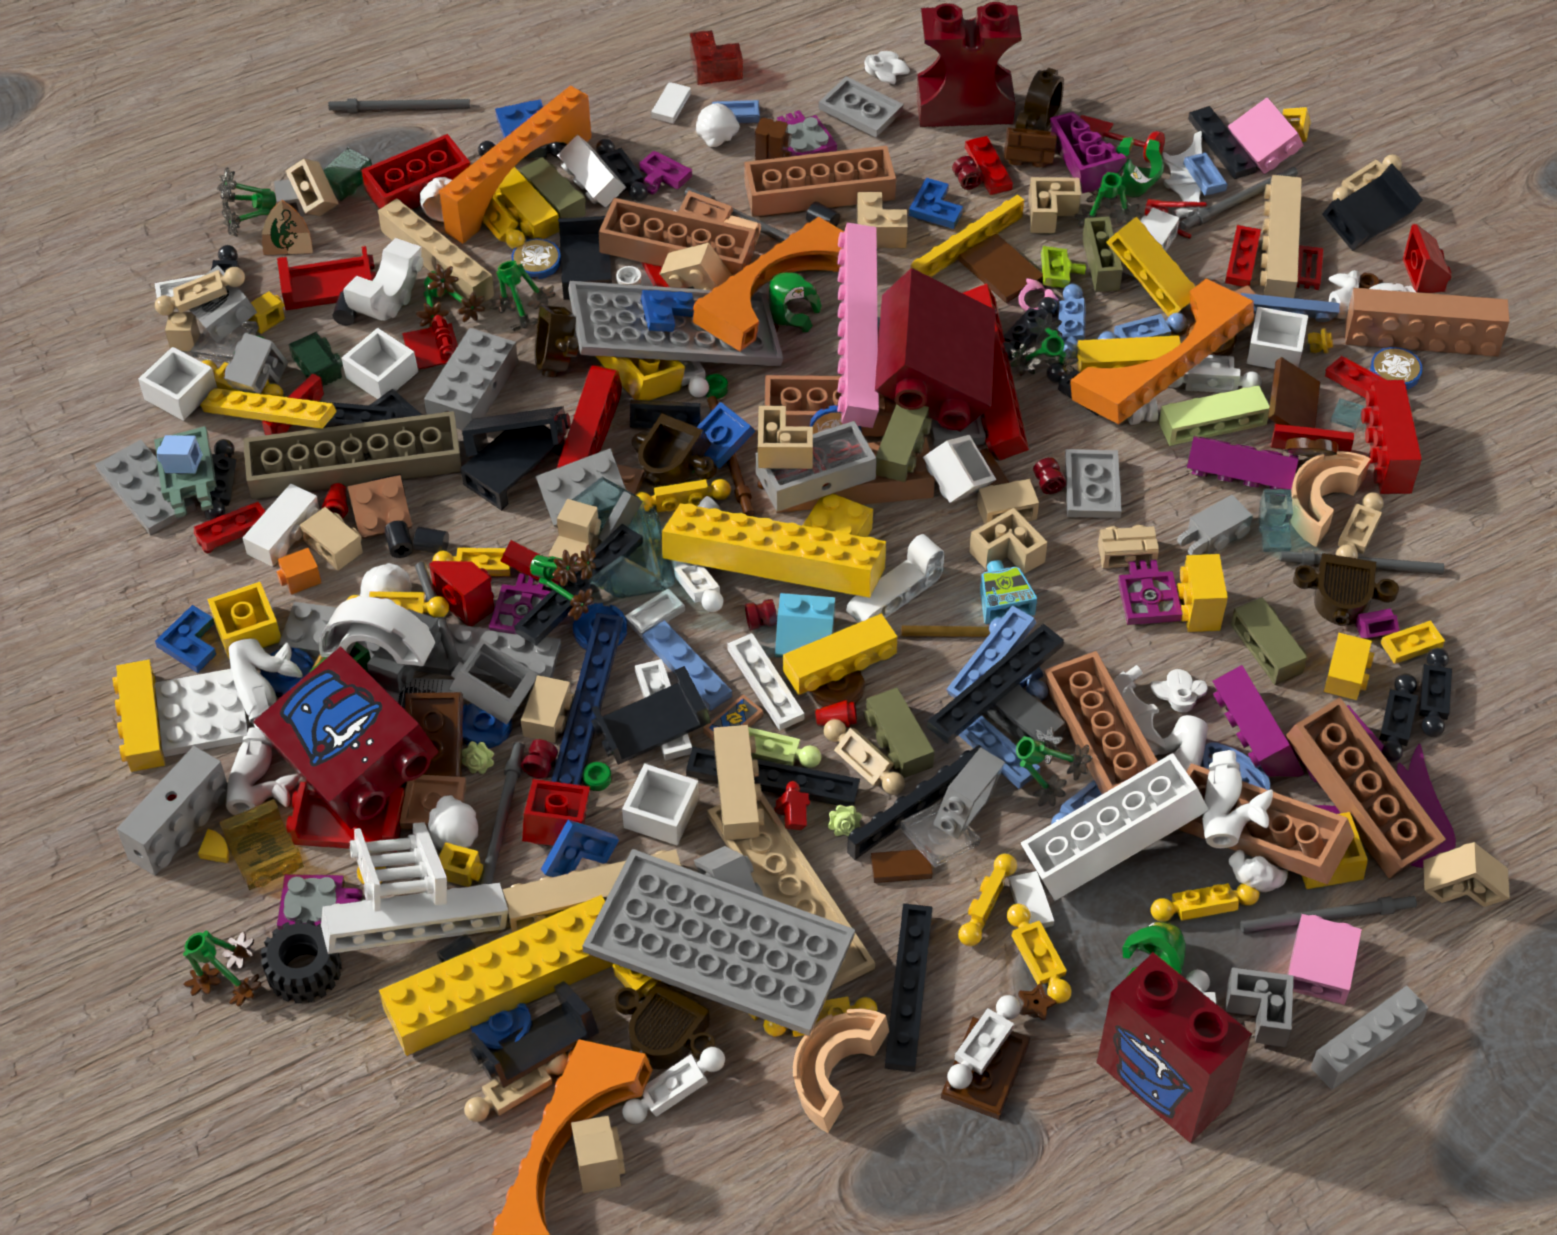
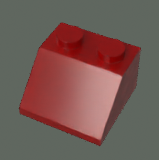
[1403,224,1451,293]
[429,561,495,627]
[522,779,590,846]

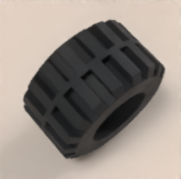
[261,919,342,1004]

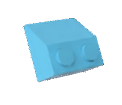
[775,593,835,658]

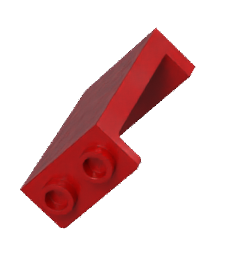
[277,246,376,311]
[286,782,405,852]

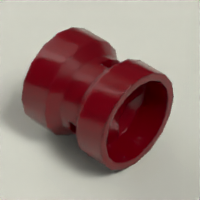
[952,156,983,190]
[1033,457,1066,494]
[745,599,777,631]
[521,739,558,779]

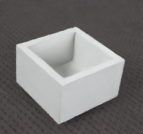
[1246,307,1308,369]
[342,328,418,399]
[138,347,217,421]
[923,435,996,503]
[622,763,699,845]

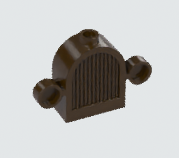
[1015,67,1064,131]
[534,304,579,377]
[631,414,717,487]
[1293,553,1399,626]
[615,981,715,1070]

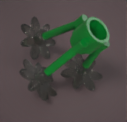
[217,167,276,237]
[1074,172,1141,227]
[490,260,556,331]
[1010,313,1079,376]
[1016,727,1093,807]

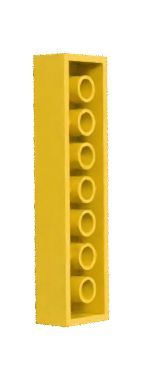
[662,503,886,598]
[379,894,614,1056]

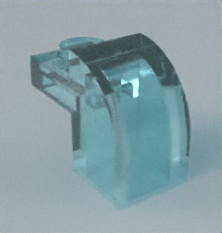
[1259,489,1293,552]

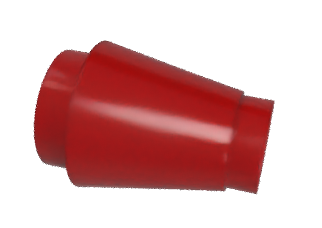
[322,483,348,519]
[815,700,857,728]

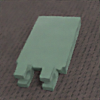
[154,426,217,518]

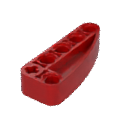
[557,365,622,468]

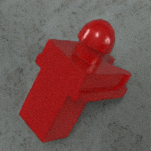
[774,781,810,831]

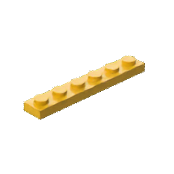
[910,194,1024,277]
[200,388,337,429]

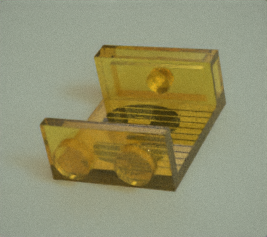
[219,799,304,891]

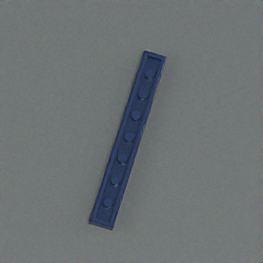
[551,613,624,785]

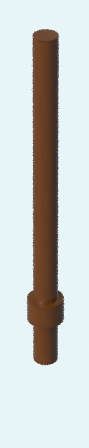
[707,396,754,516]

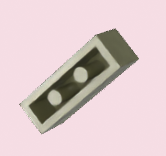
[519,157,586,219]
[1082,217,1123,292]
[876,405,932,482]
[1231,597,1307,685]
[864,687,934,778]

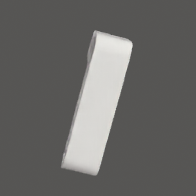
[846,534,944,622]

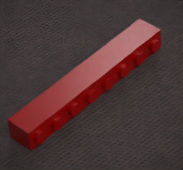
[963,283,1029,461]

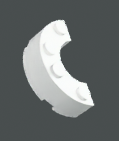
[344,238,424,320]
[319,596,435,666]

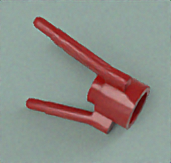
[1145,199,1207,239]

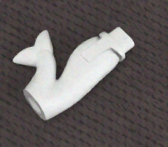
[1329,270,1416,319]
[229,639,303,728]
[1153,715,1208,771]
[226,728,300,816]
[1203,750,1273,848]

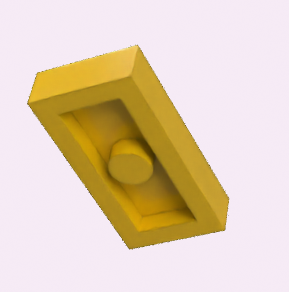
[1381,620,1445,664]

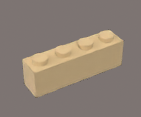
[714,725,764,840]

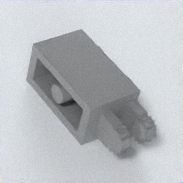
[1177,495,1253,555]

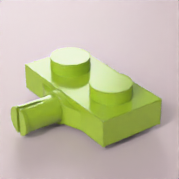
[1041,246,1086,288]

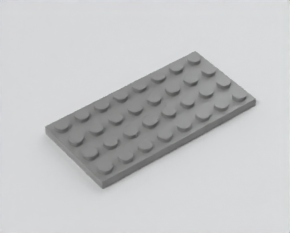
[568,281,783,366]
[582,849,855,1036]

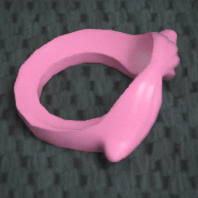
[1019,279,1059,312]

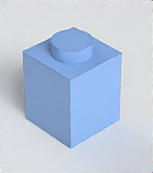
[157,435,203,473]

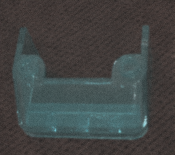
[572,477,675,599]

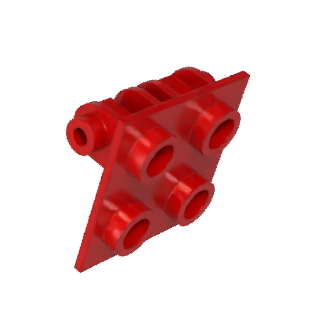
[402,315,458,370]

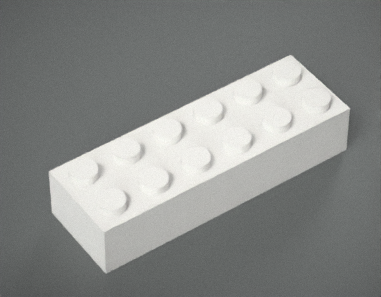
[1021,753,1209,901]

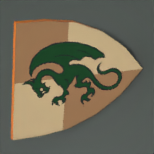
[262,200,313,255]

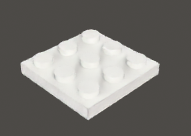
[155,669,248,757]

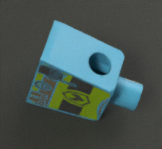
[980,560,1037,625]

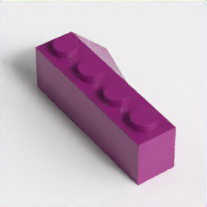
[1050,112,1127,194]
[1187,436,1299,493]
[1212,665,1304,777]

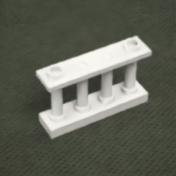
[350,822,447,912]

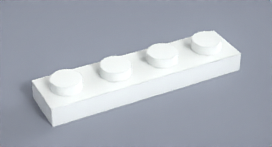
[728,633,804,731]
[635,659,692,761]

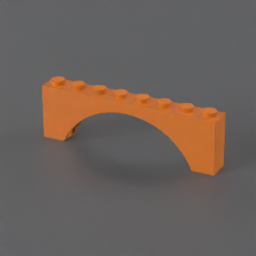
[439,85,592,244]
[693,217,844,352]
[1071,279,1254,424]
[492,1039,653,1235]

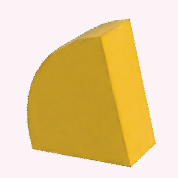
[198,829,229,864]

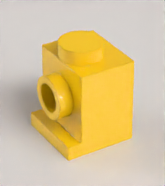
[1282,107,1311,142]
[247,291,285,334]
[439,842,483,887]

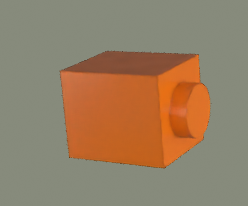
[276,548,322,595]

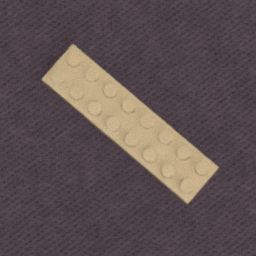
[707,792,875,991]

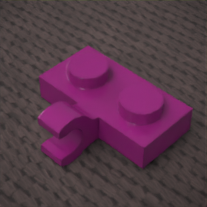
[639,151,692,195]

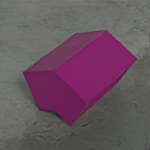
[1355,608,1400,638]

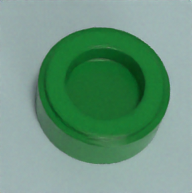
[705,374,728,399]
[582,762,612,791]

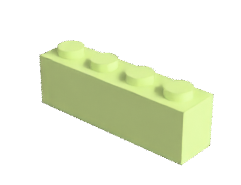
[1159,385,1270,446]

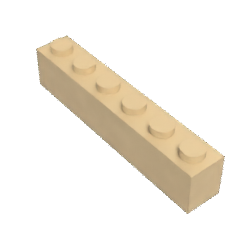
[1260,175,1302,298]
[378,199,495,304]
[503,849,681,933]

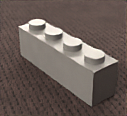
[1311,985,1428,1090]

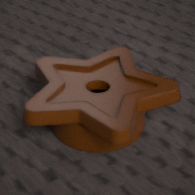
[1359,273,1383,289]
[1018,984,1057,1020]

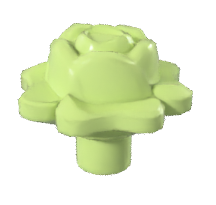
[462,742,494,774]
[828,805,862,836]

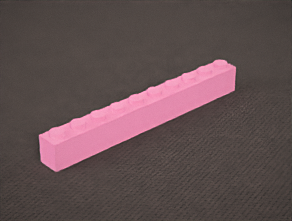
[838,223,879,428]

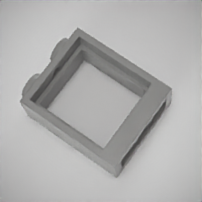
[449,639,539,725]
[933,748,1005,839]

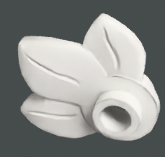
[864,51,910,85]
[1151,669,1208,712]

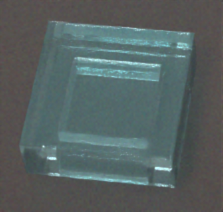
[1330,398,1364,429]

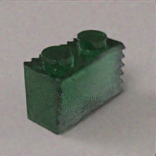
[323,147,372,201]
[289,331,343,386]

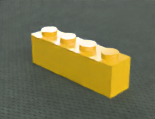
[494,167,559,239]
[1106,217,1195,317]
[1076,336,1181,373]
[783,613,898,695]
[112,659,165,772]

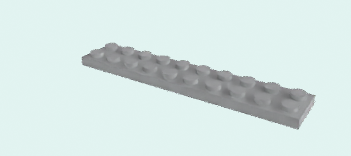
[279,602,561,688]

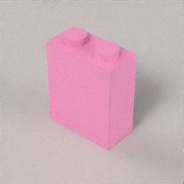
[1228,98,1304,174]
[1288,914,1362,1005]

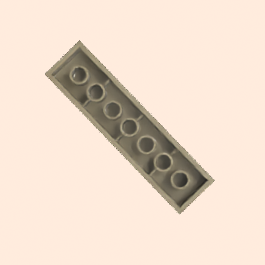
[243,411,462,499]

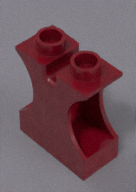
[916,2,1022,127]

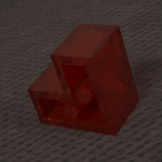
[689,30,743,85]

